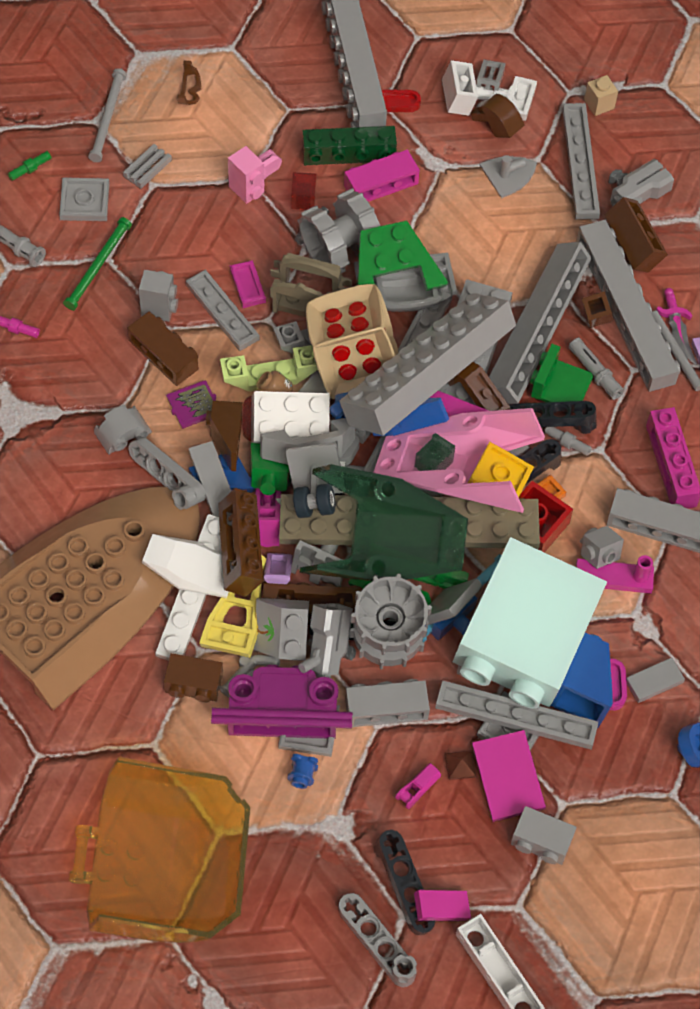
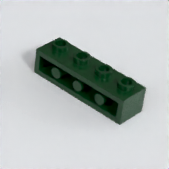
[302,126,397,166]

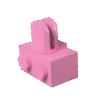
[228,146,282,204]

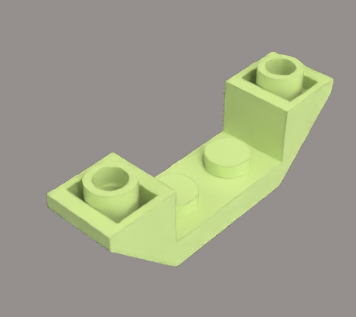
[220,345,318,391]

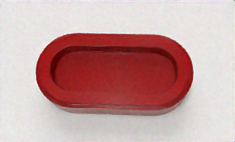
[382,89,421,113]

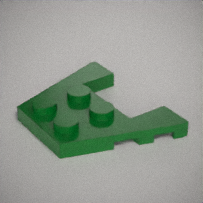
[357,220,448,291]

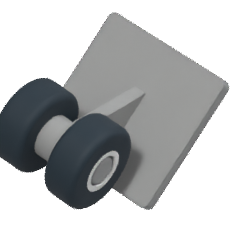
[286,443,346,518]

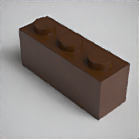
[605,197,668,273]
[127,311,199,386]

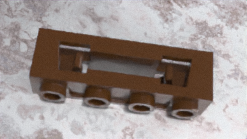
[218,488,264,597]
[263,582,364,625]

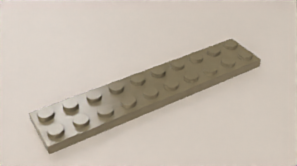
[279,494,540,549]

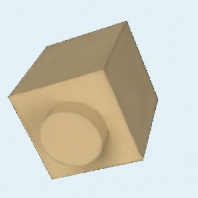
[584,75,618,116]

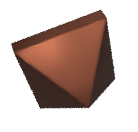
[445,751,476,780]

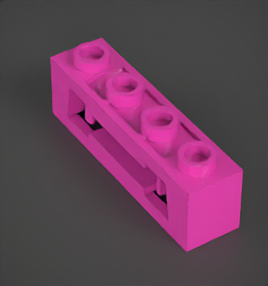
[646,407,700,509]

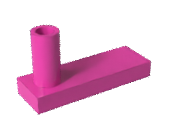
[576,555,654,594]

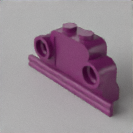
[211,665,353,739]

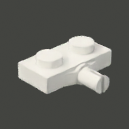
[493,76,537,121]

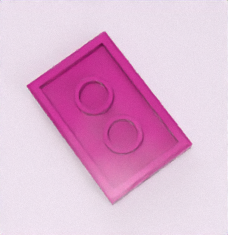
[472,730,546,822]

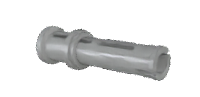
[0,225,46,267]

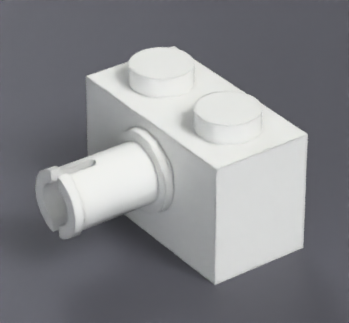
[442,60,493,116]

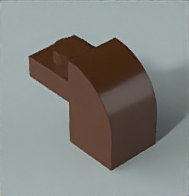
[470,93,525,138]

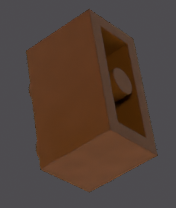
[164,653,223,702]

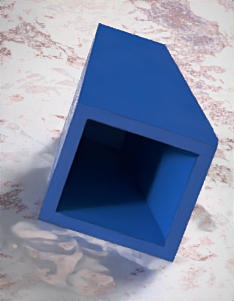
[550,633,613,728]

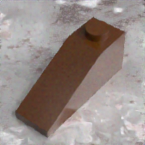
[206,400,243,472]

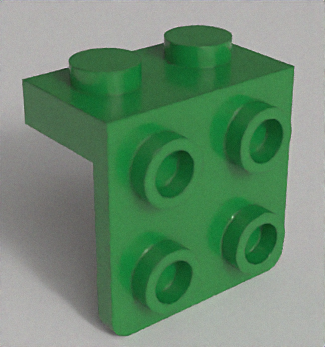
[530,344,593,413]

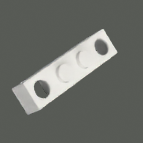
[456,914,545,1009]

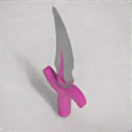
[656,288,697,365]

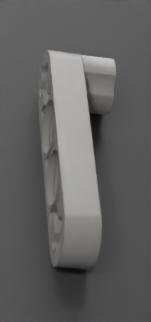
[129,437,206,510]
[339,893,417,987]

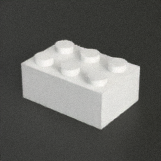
[251,391,330,444]

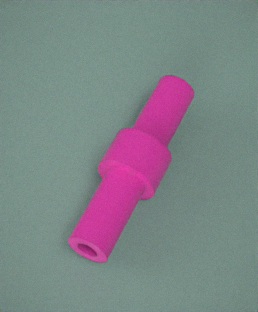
[0,316,40,338]

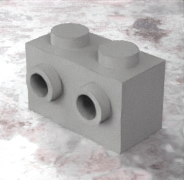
[139,270,178,322]
[511,806,577,865]

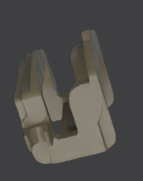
[270,253,352,317]

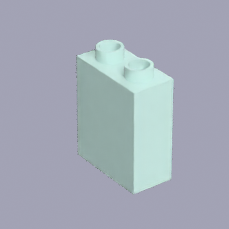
[453,537,607,709]

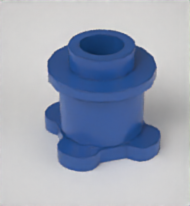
[287,754,318,789]

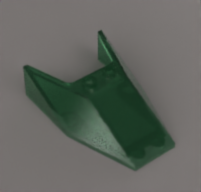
[300,464,468,582]

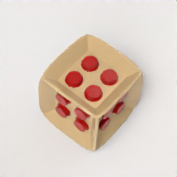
[306,284,399,399]

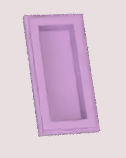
[264,553,293,584]

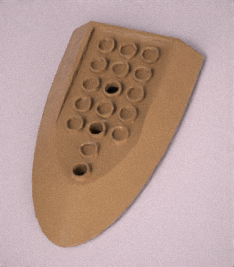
[0,487,200,711]

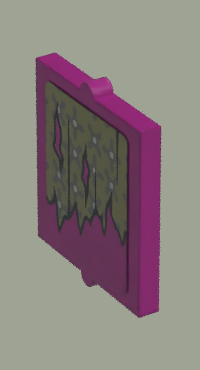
[166,380,216,429]

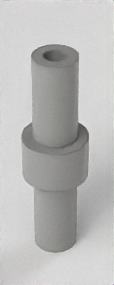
[545,427,592,456]

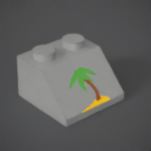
[254,598,309,661]

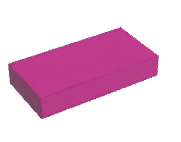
[230,260,266,308]
[414,890,471,921]

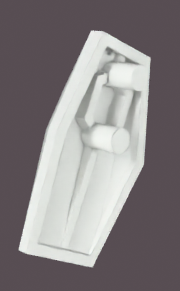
[142,534,234,598]

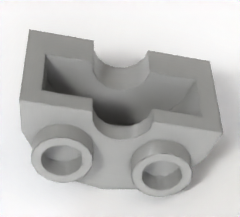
[94,405,152,455]

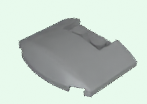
[354,253,457,312]

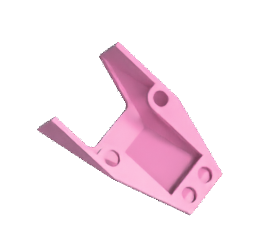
[373,408,545,513]

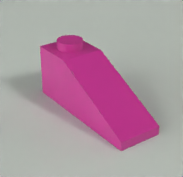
[255,488,281,547]

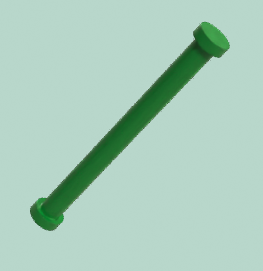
[63,217,132,310]

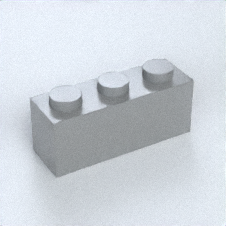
[345,679,430,727]

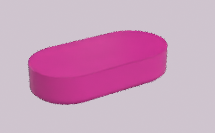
[610,659,627,711]

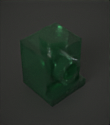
[414,433,455,471]

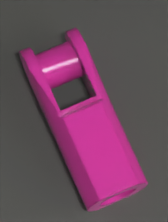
[395,763,441,809]

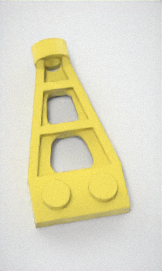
[199,556,267,658]

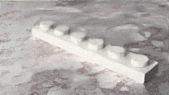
[155,514,232,661]

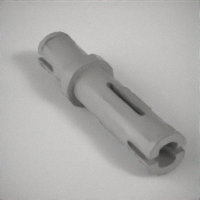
[569,338,624,400]

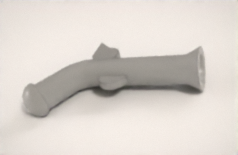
[219,655,280,697]

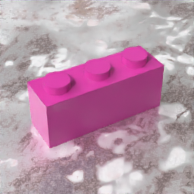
[344,149,420,202]

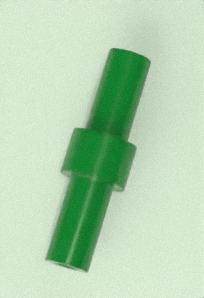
[8,151,52,181]

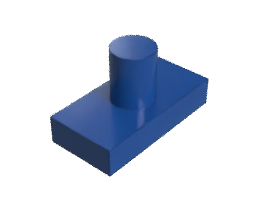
[431,595,478,641]

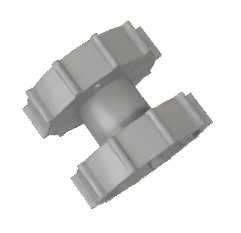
[297,188,380,279]
[349,574,432,669]

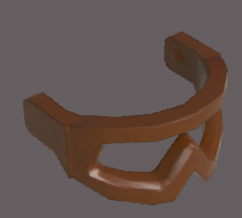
[177,60,202,105]

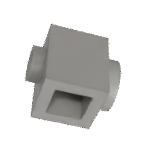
[580,526,624,569]

